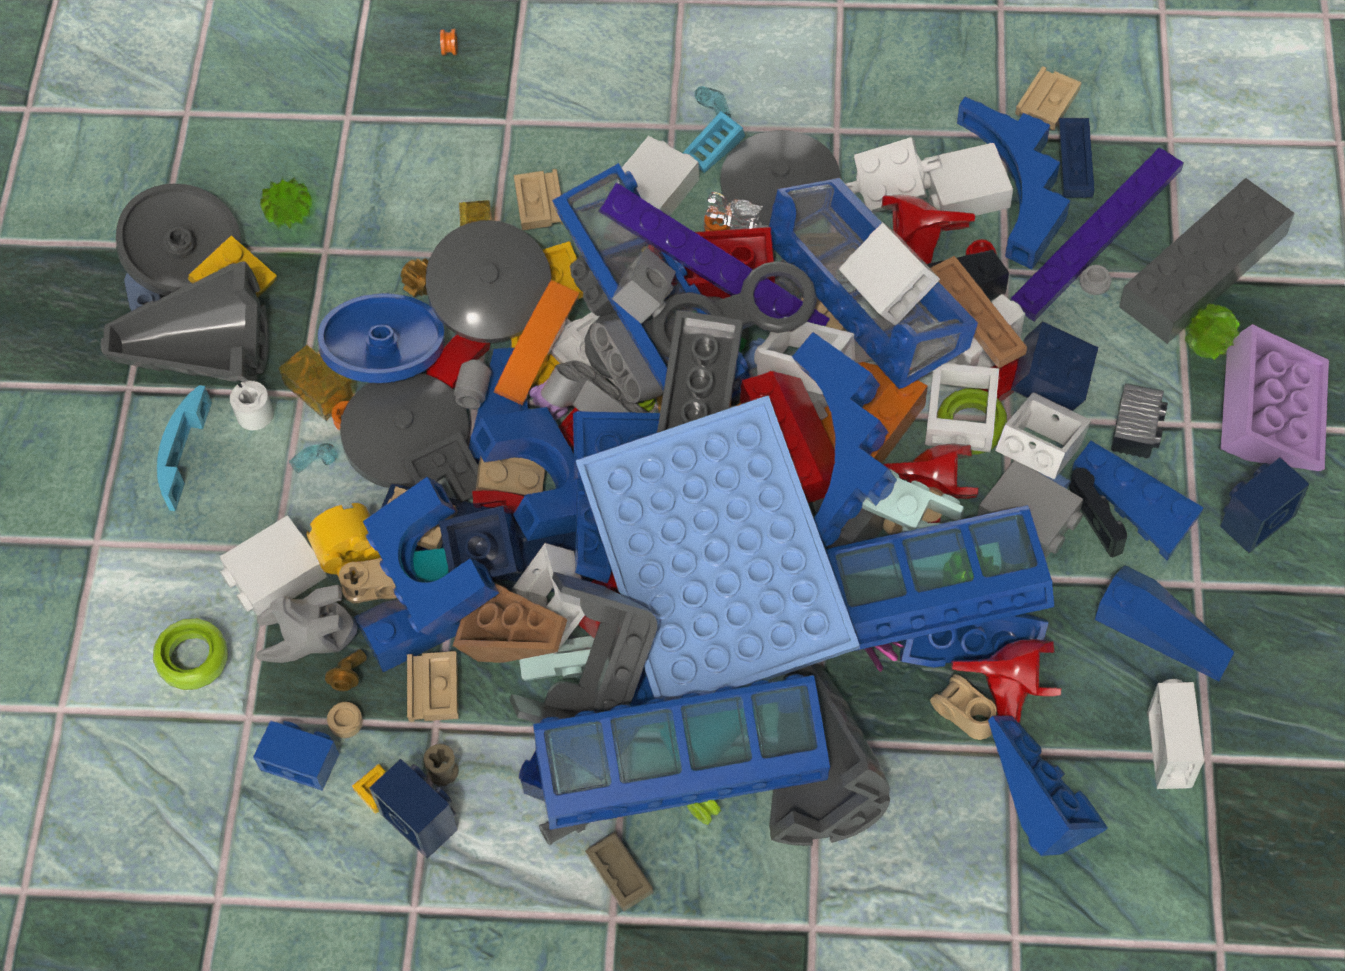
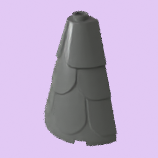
[101,261,269,382]
[769,663,890,846]

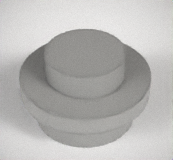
[1079,265,1111,295]

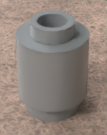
[454,360,492,409]

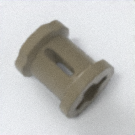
[423,744,459,786]

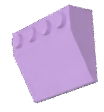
[1221,324,1329,471]

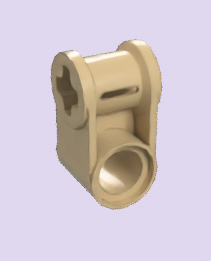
[339,558,397,603]
[930,674,997,740]

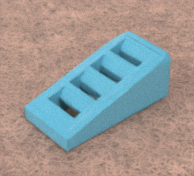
[683,111,745,173]

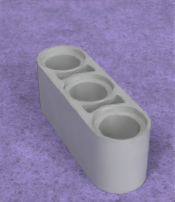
[590,318,663,404]

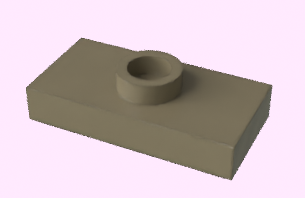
[585,832,654,912]

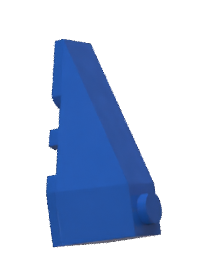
[1095,565,1234,681]
[900,586,1049,668]
[354,600,461,672]
[988,716,1108,856]

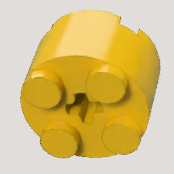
[306,503,381,577]

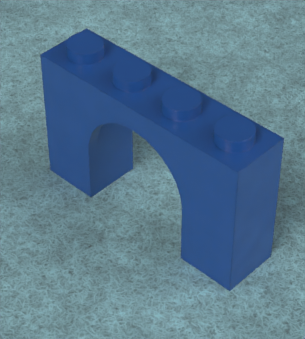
[471,407,577,541]
[363,477,499,638]

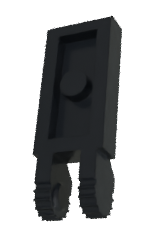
[1069,467,1127,558]

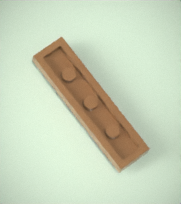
[930,256,1027,368]

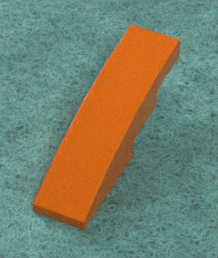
[494,280,579,406]

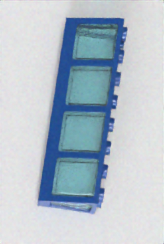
[825,505,1054,652]
[533,674,830,830]

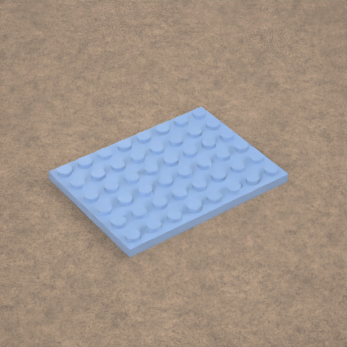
[576,395,860,701]

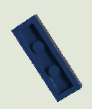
[1058,118,1094,198]

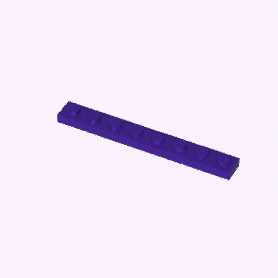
[1010,147,1184,322]
[598,182,830,326]

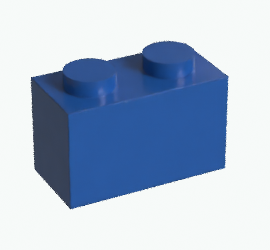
[253,720,339,791]

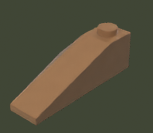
[452,584,567,663]

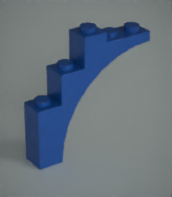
[957,97,1070,270]
[792,332,897,549]

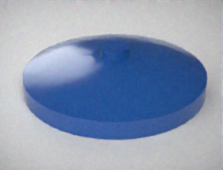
[318,293,445,383]

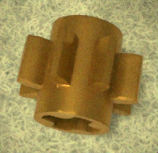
[400,258,429,297]

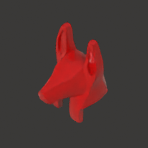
[881,194,975,264]
[883,443,979,523]
[951,639,1061,723]

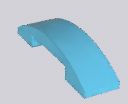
[157,385,212,511]

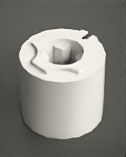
[230,381,274,430]

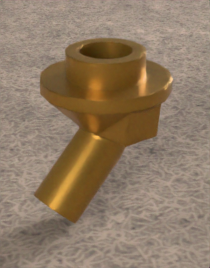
[325,649,367,691]

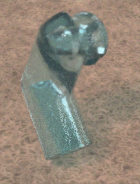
[694,86,731,118]
[289,442,339,473]

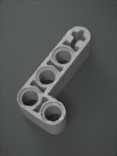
[541,360,648,413]

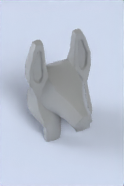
[256,585,358,663]

